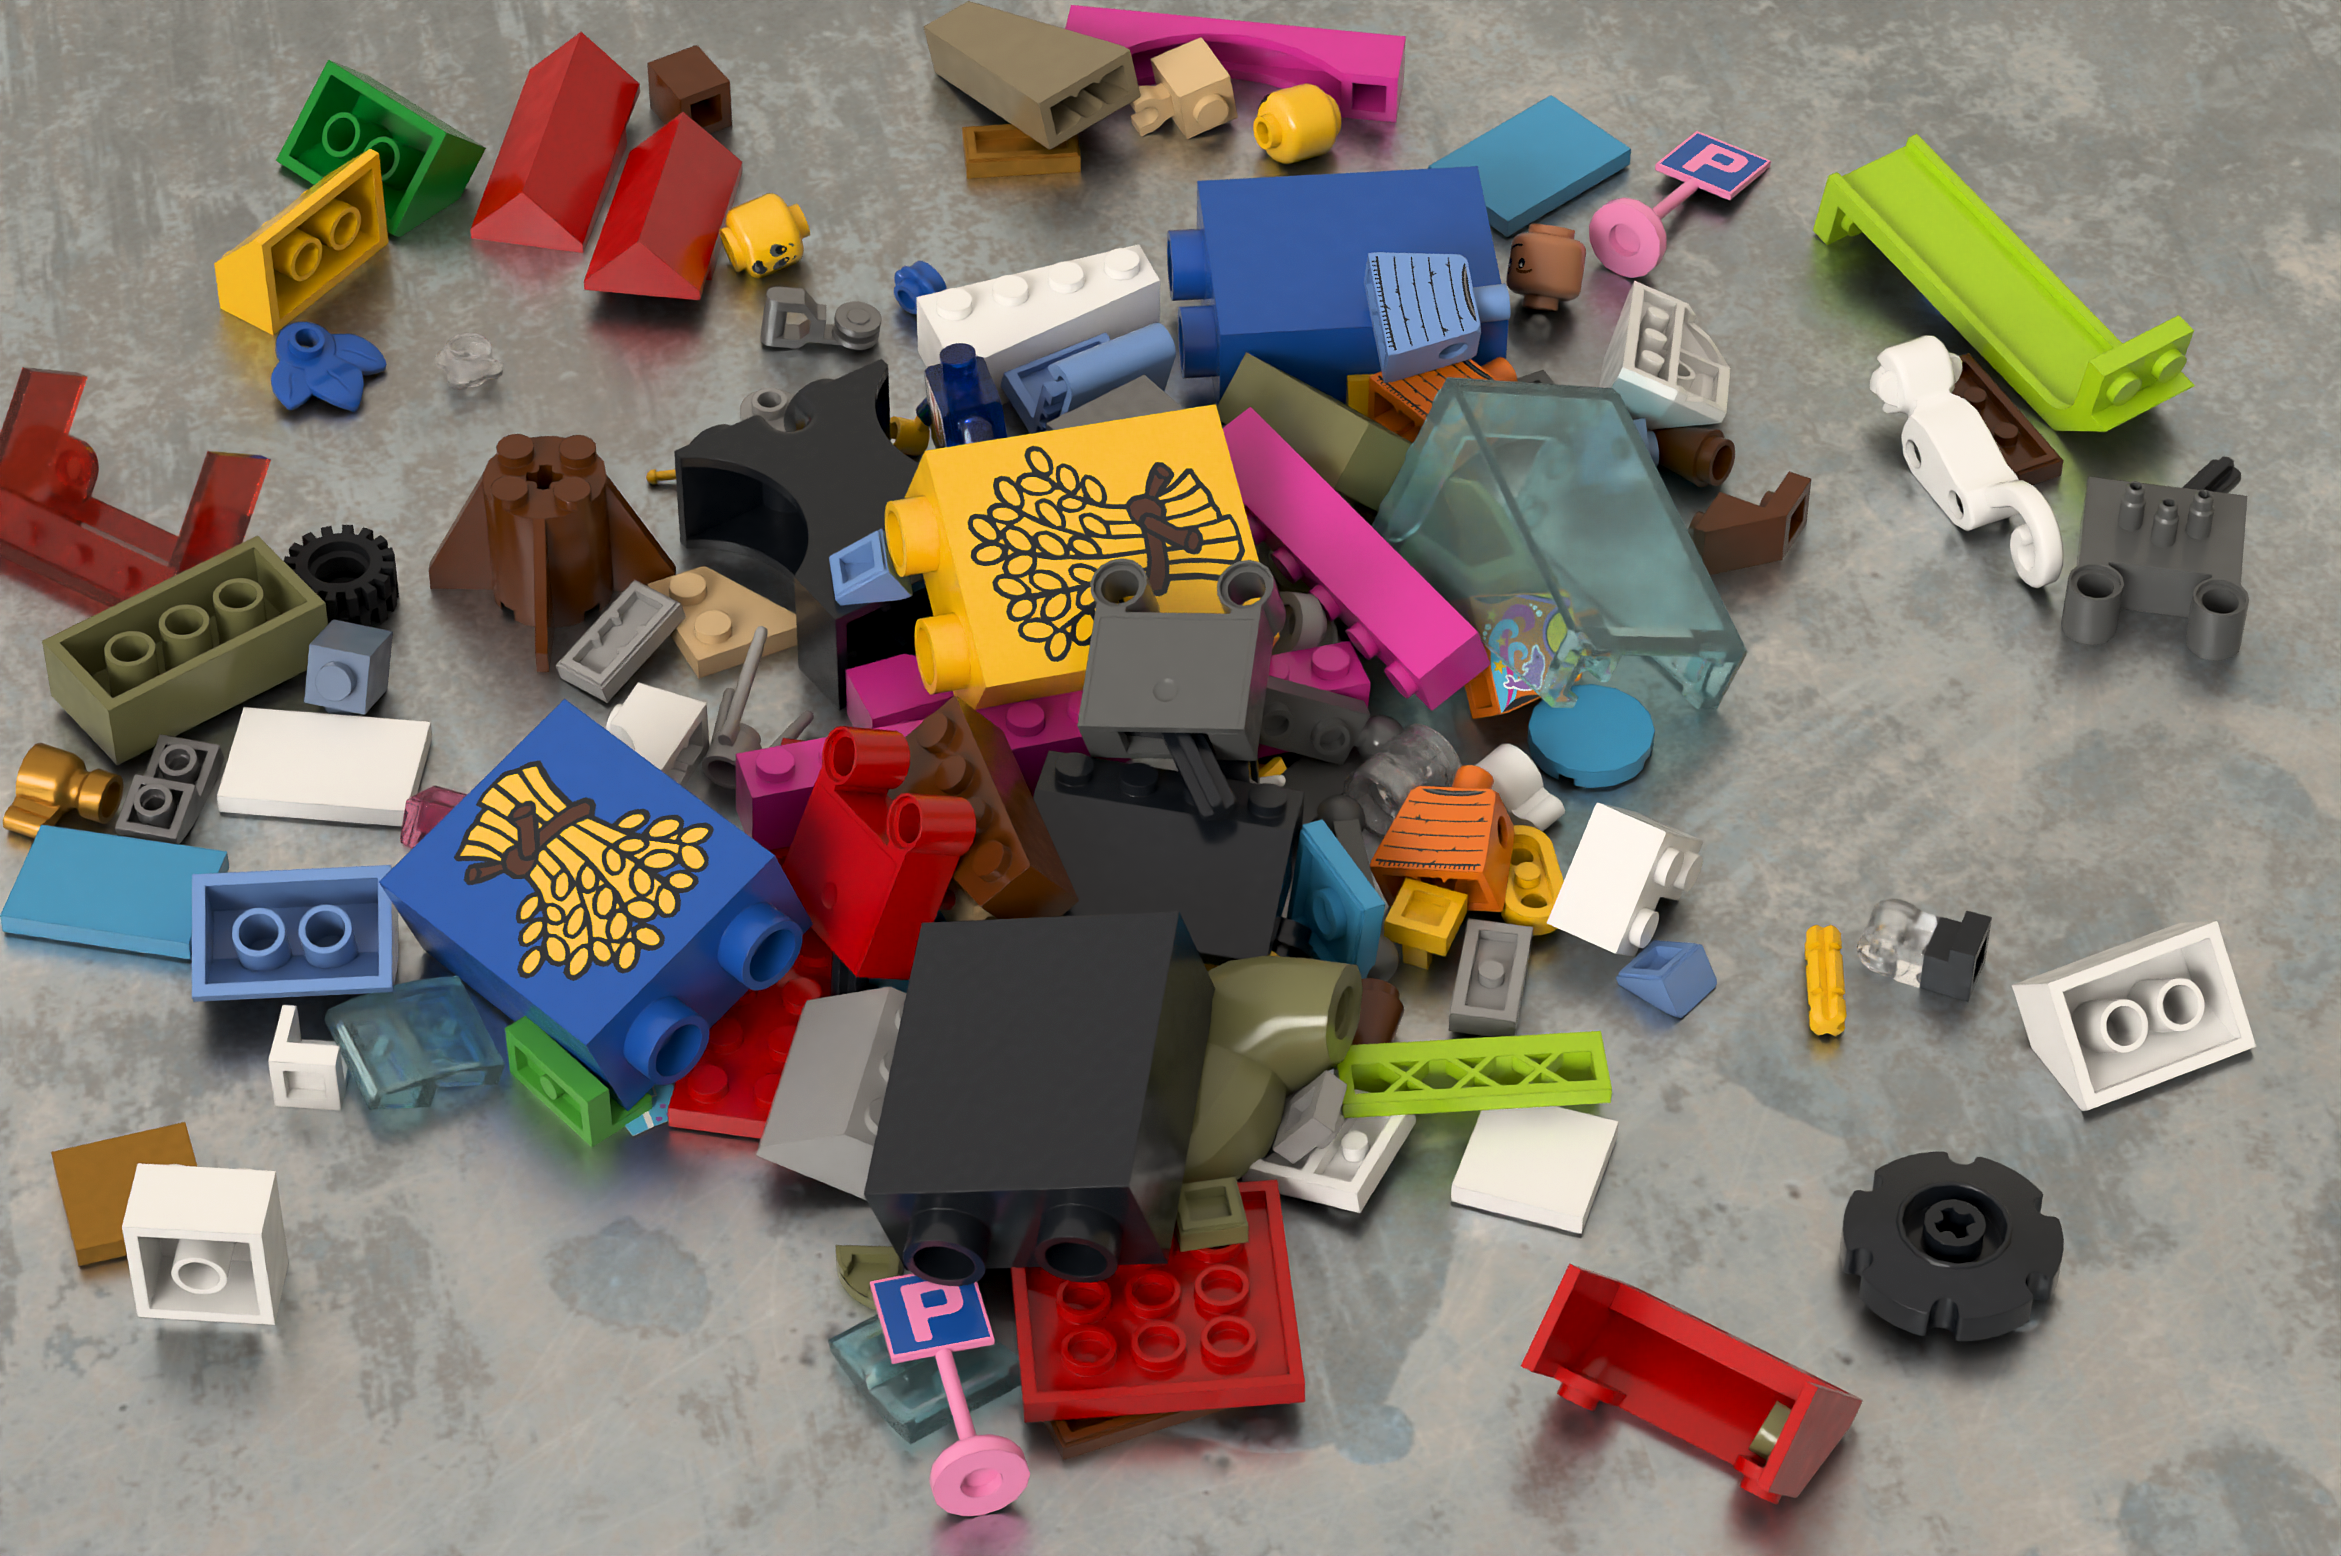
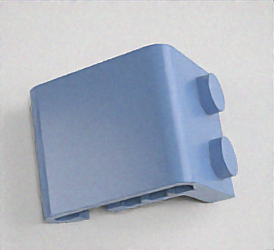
[1000,322,1176,434]

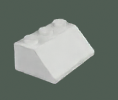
[2012,921,2256,1111]

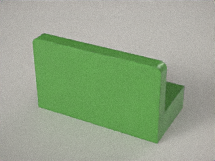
[505,1016,653,1147]

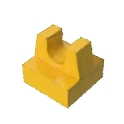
[1384,877,1468,970]

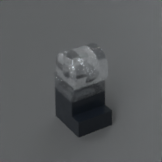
[1856,898,1992,1002]

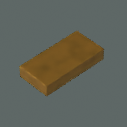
[962,124,1081,179]

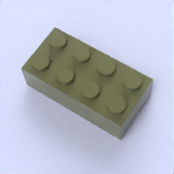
[42,535,328,765]

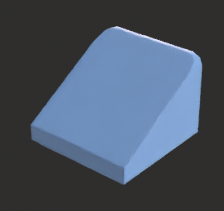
[829,528,913,605]
[1615,940,1717,1018]

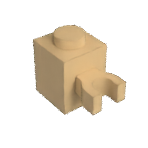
[1129,37,1238,139]

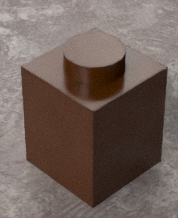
[647,45,732,134]

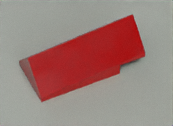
[470,32,640,253]
[584,112,743,300]

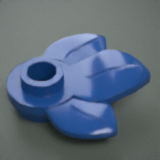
[271,322,387,412]

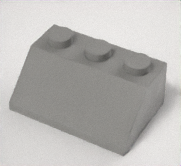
[756,986,907,1200]

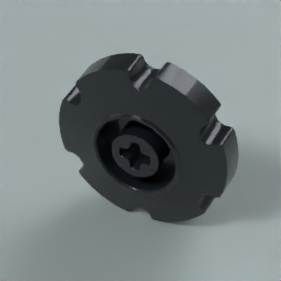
[1840,1152,2064,1341]

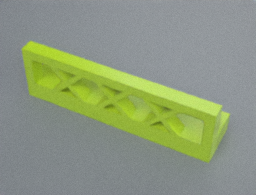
[1333,1031,1612,1118]

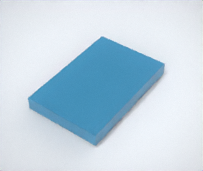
[1428,95,1631,237]
[0,825,229,959]

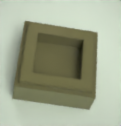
[1175,1177,1249,1252]

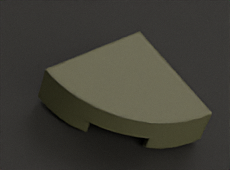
[836,1245,904,1311]

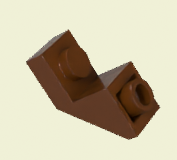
[1686,471,1811,577]

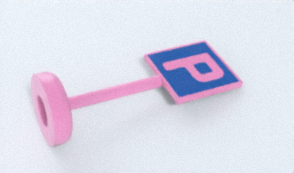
[1589,131,1771,278]
[870,1273,1030,1516]

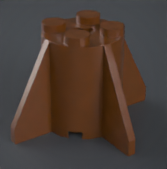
[429,434,677,672]

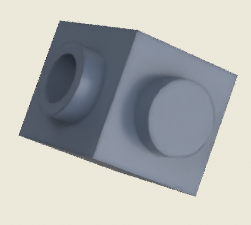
[304,619,393,716]

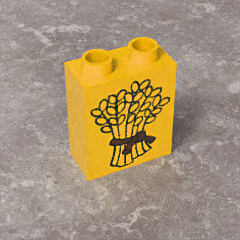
[885,404,1280,710]

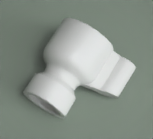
[1475,744,1565,832]

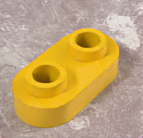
[1501,825,1564,936]

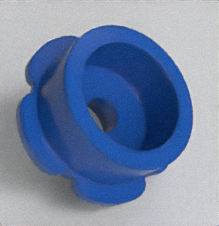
[894,261,947,315]

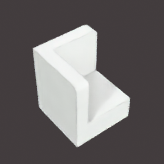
[268,1005,354,1111]

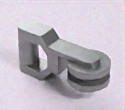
[760,286,882,350]

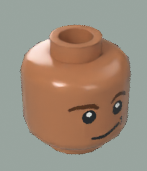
[1506,224,1586,312]

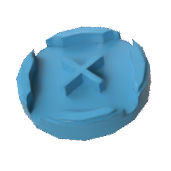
[1527,684,1655,788]

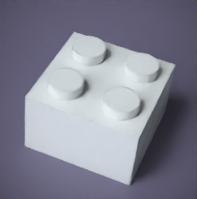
[122,1163,289,1325]

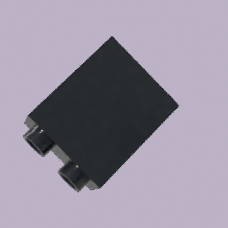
[864,911,1215,1286]

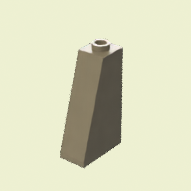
[923,1,1141,150]

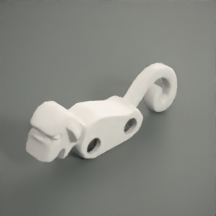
[1870,336,2064,588]

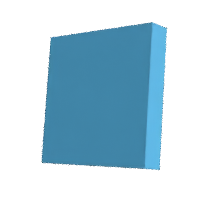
[1287,819,1386,979]

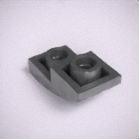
[115,734,224,844]

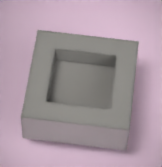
[1272,1070,1347,1164]

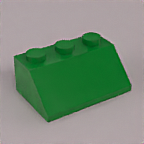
[276,60,486,237]

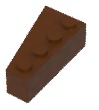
[887,695,1079,919]

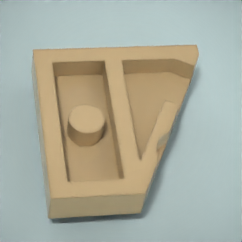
[647,565,797,679]

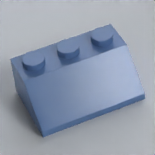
[192,865,399,1002]

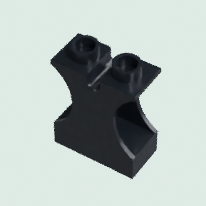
[674,359,933,710]

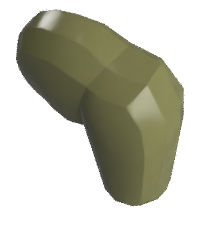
[1182,956,1363,1184]

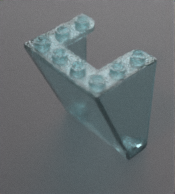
[1372,377,1748,709]

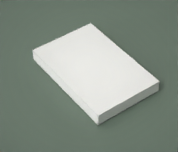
[217,707,432,827]

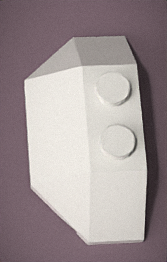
[1596,281,1731,430]

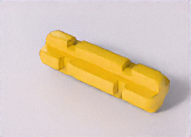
[1804,924,1847,1036]

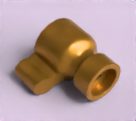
[3,743,124,839]

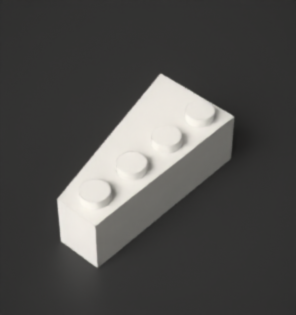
[916,244,1160,425]

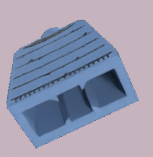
[1364,252,1511,383]

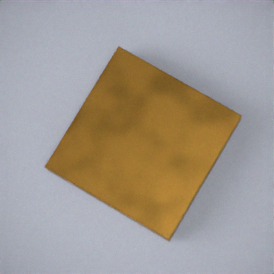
[51,1122,198,1266]

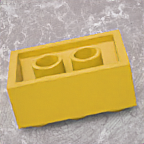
[214,149,389,335]

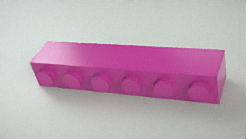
[1223,407,1490,711]

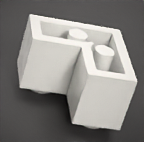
[1547,802,1704,957]

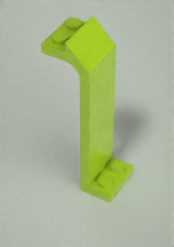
[1813,134,2195,432]

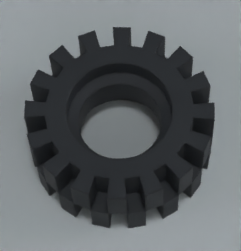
[284,525,399,627]

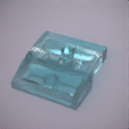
[324,976,505,1110]
[828,1314,1021,1445]

